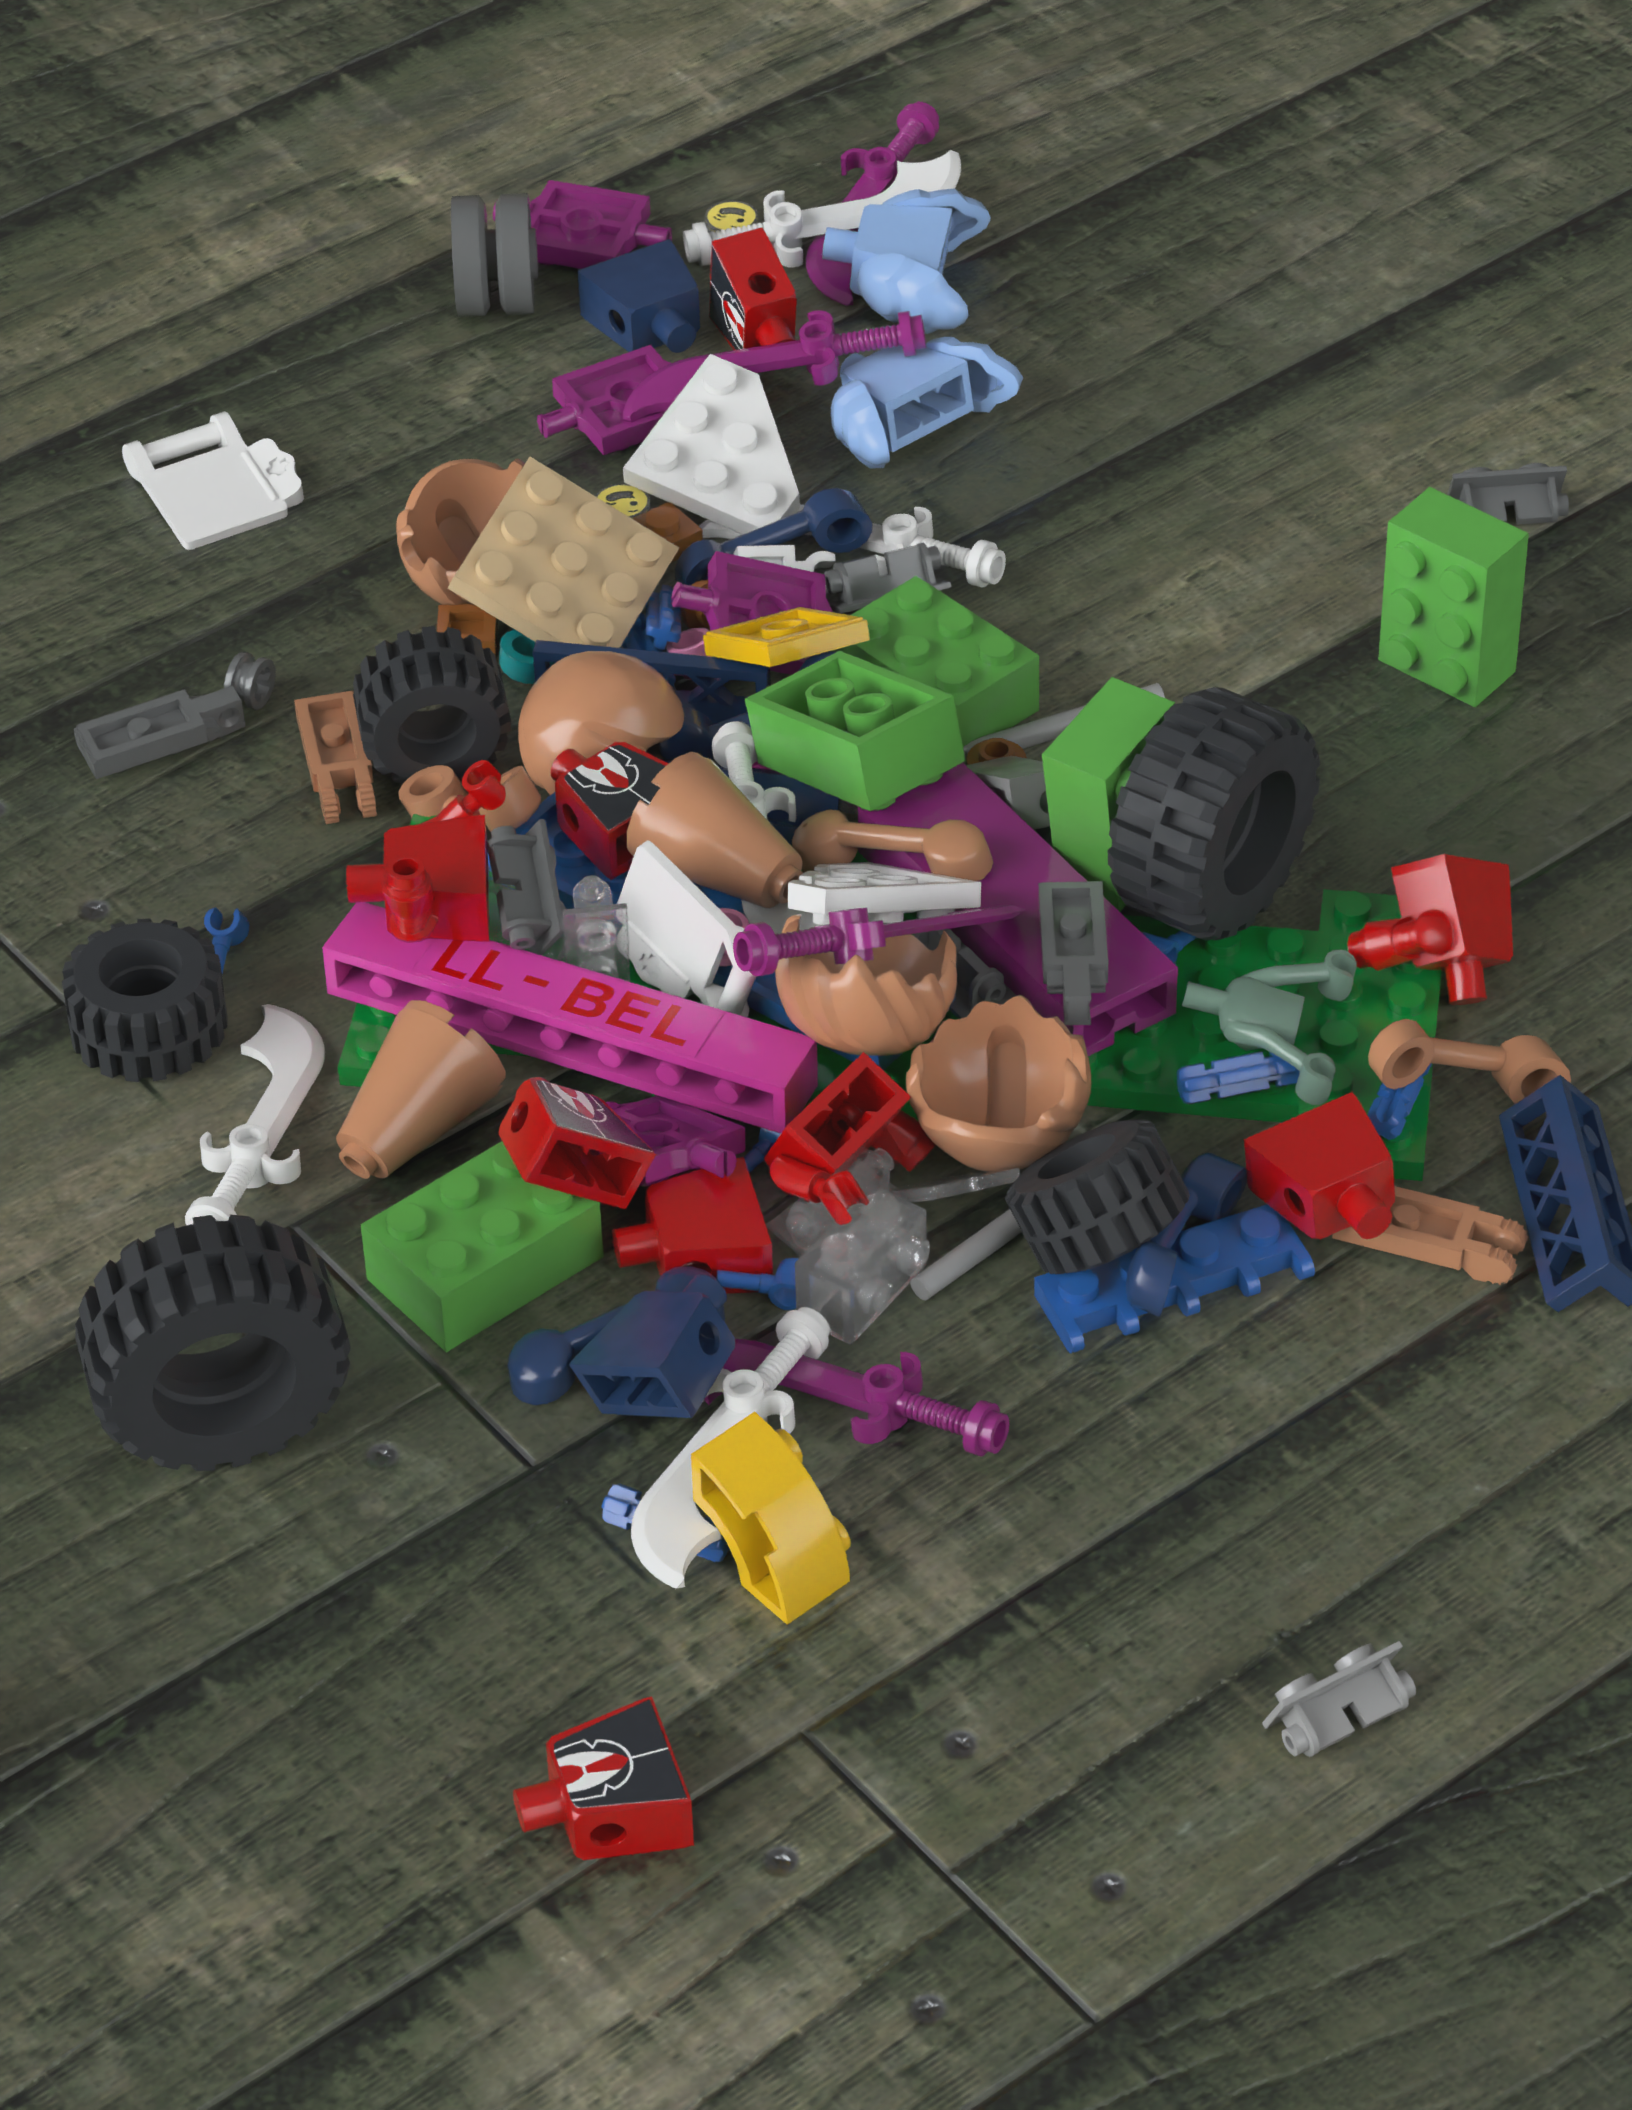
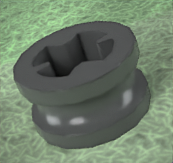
[224,652,276,710]

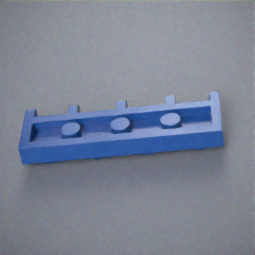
[1034,1204,1315,1353]

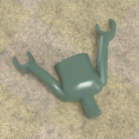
[1182,950,1357,1105]

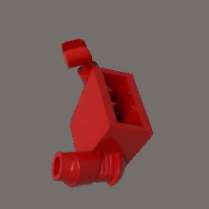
[346,760,506,943]
[1348,854,1513,1005]
[764,1052,936,1225]

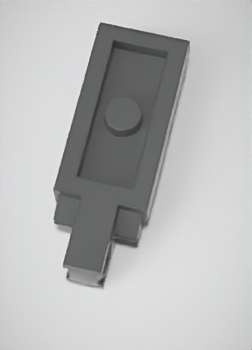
[74,686,245,779]
[1038,881,1108,1025]

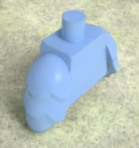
[822,188,990,334]
[831,337,1023,469]

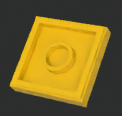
[703,607,870,667]

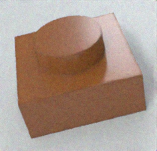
[633,502,703,562]
[437,604,498,656]

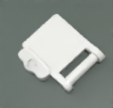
[122,411,304,550]
[615,840,756,1017]

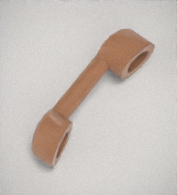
[398,765,541,832]
[792,809,993,881]
[1368,1019,1571,1104]

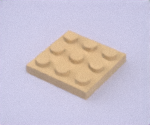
[448,457,679,648]

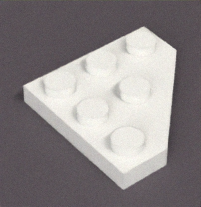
[623,354,800,534]
[788,862,981,925]

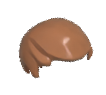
[396,458,525,605]
[518,651,684,795]
[775,914,957,1056]
[906,995,1092,1172]

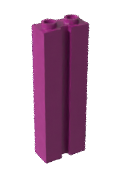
[857,763,1178,1056]

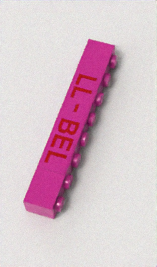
[322,902,818,1133]

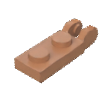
[294,691,377,824]
[1332,1186,1528,1285]

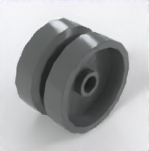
[451,193,538,317]

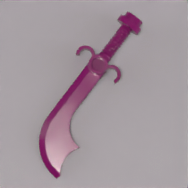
[806,102,939,306]
[623,310,927,422]
[733,904,1026,976]
[704,1338,1009,1456]

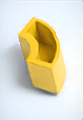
[691,1411,851,1625]

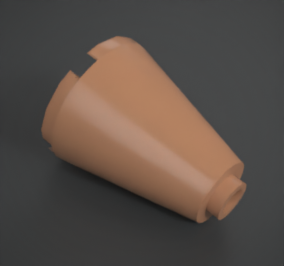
[627,752,803,908]
[336,1000,506,1179]

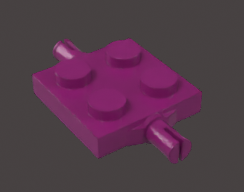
[493,180,672,269]
[537,345,671,455]
[671,551,832,675]
[591,1095,745,1186]

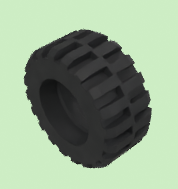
[1107,687,1320,941]
[75,1214,351,1471]

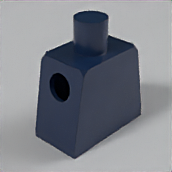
[578,239,700,353]
[569,1274,735,1418]

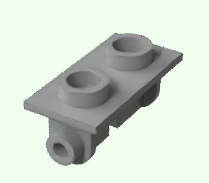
[1262,1641,1416,1757]

